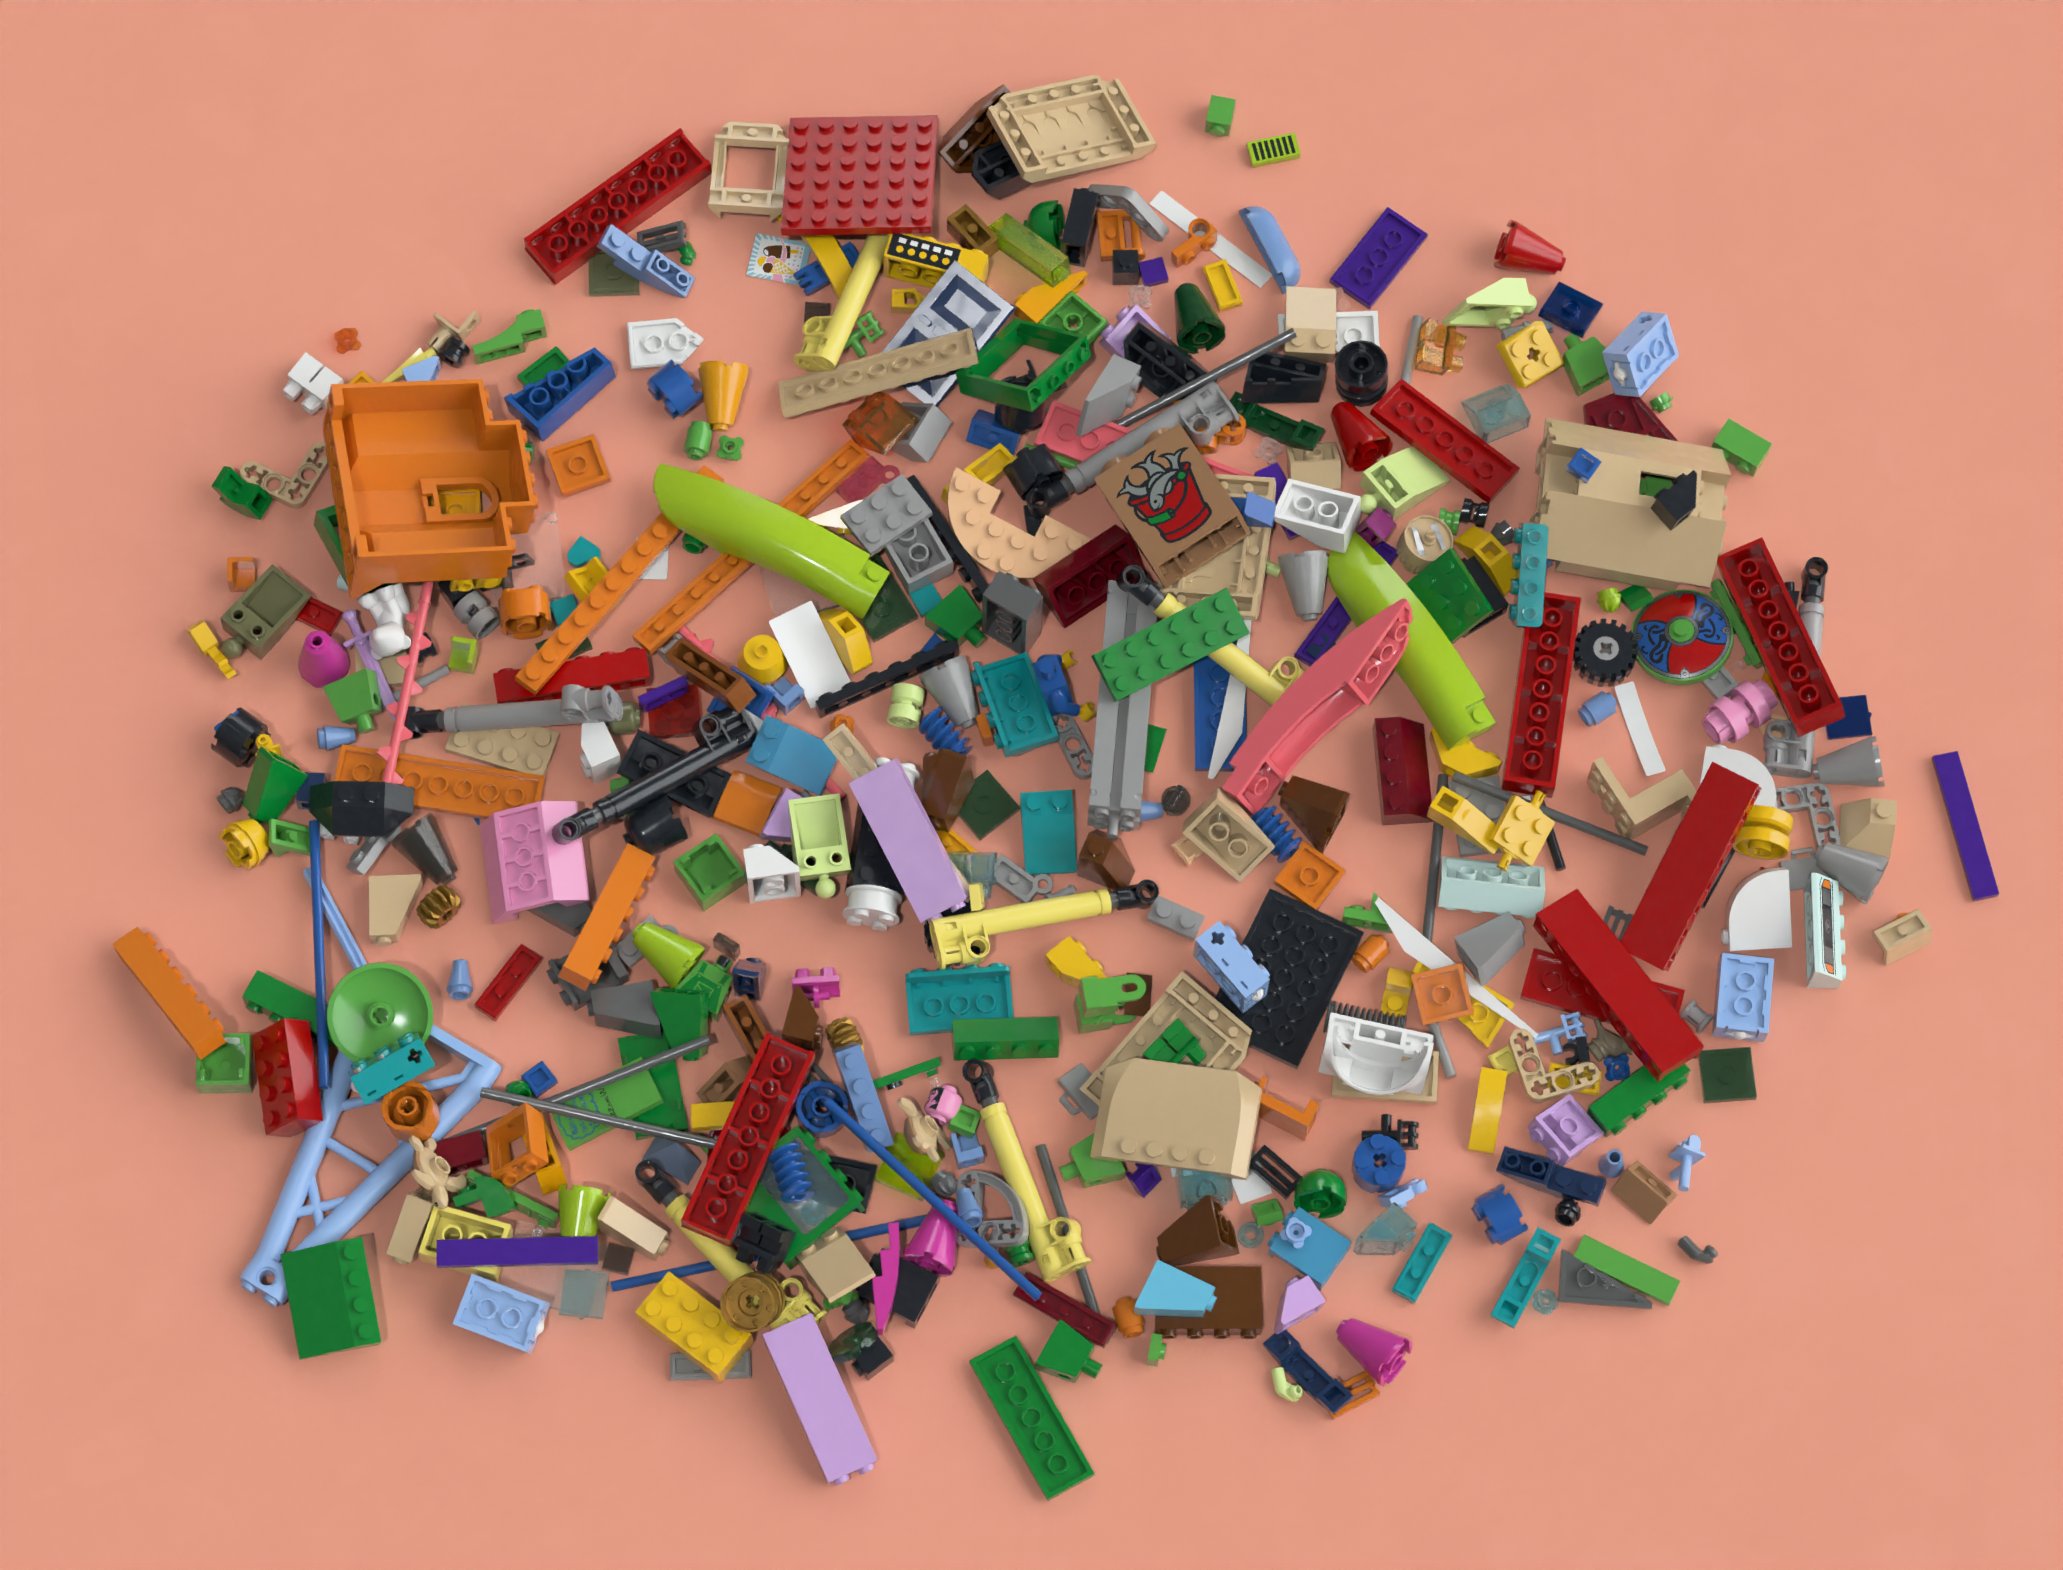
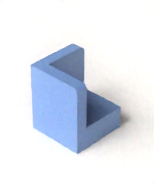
[765,677,805,715]
[950,1133,984,1170]

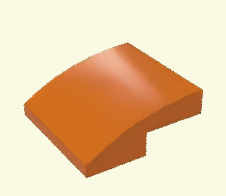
[713,770,782,836]

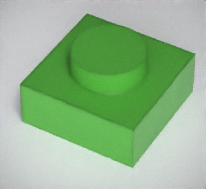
[947,1105,981,1139]
[1251,1198,1283,1226]
[1147,1333,1166,1367]

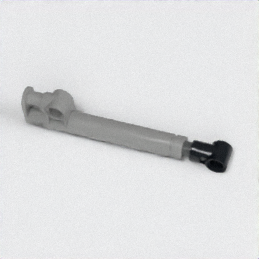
[1026,381,1240,519]
[1763,557,1828,778]
[404,684,623,739]

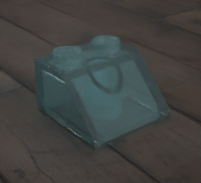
[1461,383,1531,443]
[1175,1169,1233,1210]
[1354,1202,1417,1255]

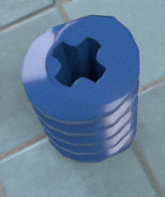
[919,707,973,755]
[1251,806,1302,863]
[768,1143,815,1204]

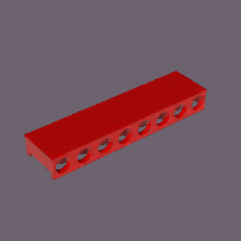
[524,128,712,285]
[1620,761,1762,971]
[1533,889,1704,1082]
[681,1032,816,1247]

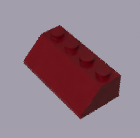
[1032,524,1147,628]
[1372,717,1434,825]

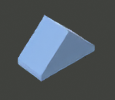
[402,356,441,382]

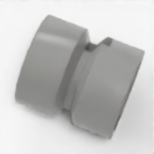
[453,591,500,640]

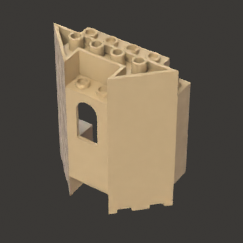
[1530,417,1731,591]

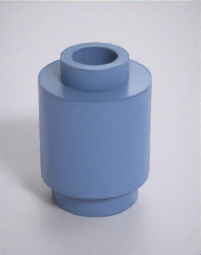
[1578,691,1617,727]

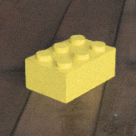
[418,1206,513,1282]

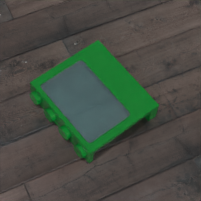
[746,1126,865,1270]

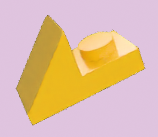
[1380,967,1413,1020]

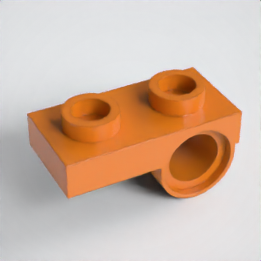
[1171,218,1217,268]

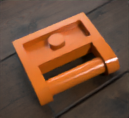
[1097,210,1146,261]

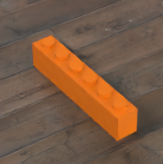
[558,843,656,991]
[112,926,226,1060]

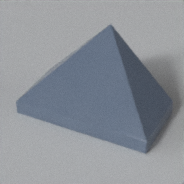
[642,1137,701,1185]

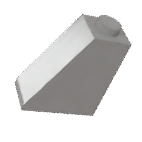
[1454,912,1525,986]

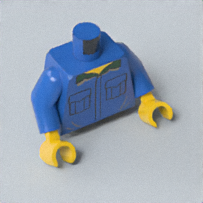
[1032,650,1097,722]

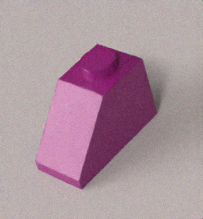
[1355,507,1397,548]

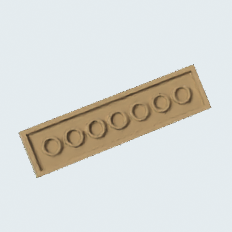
[778,328,978,418]

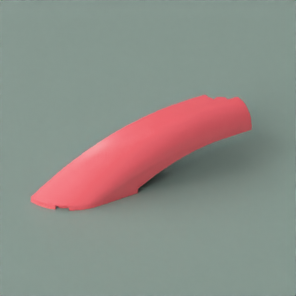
[1222,598,1412,816]

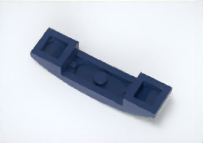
[1263,1330,1354,1415]

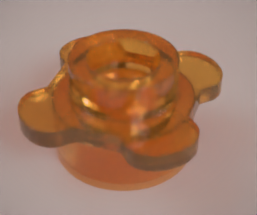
[333,328,361,354]

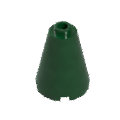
[1174,283,1225,354]

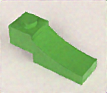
[472,309,547,365]

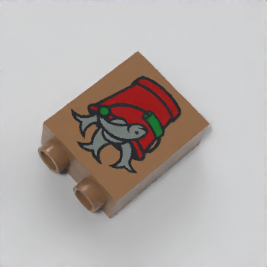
[1094,423,1251,589]

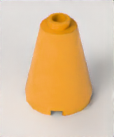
[698,361,749,432]

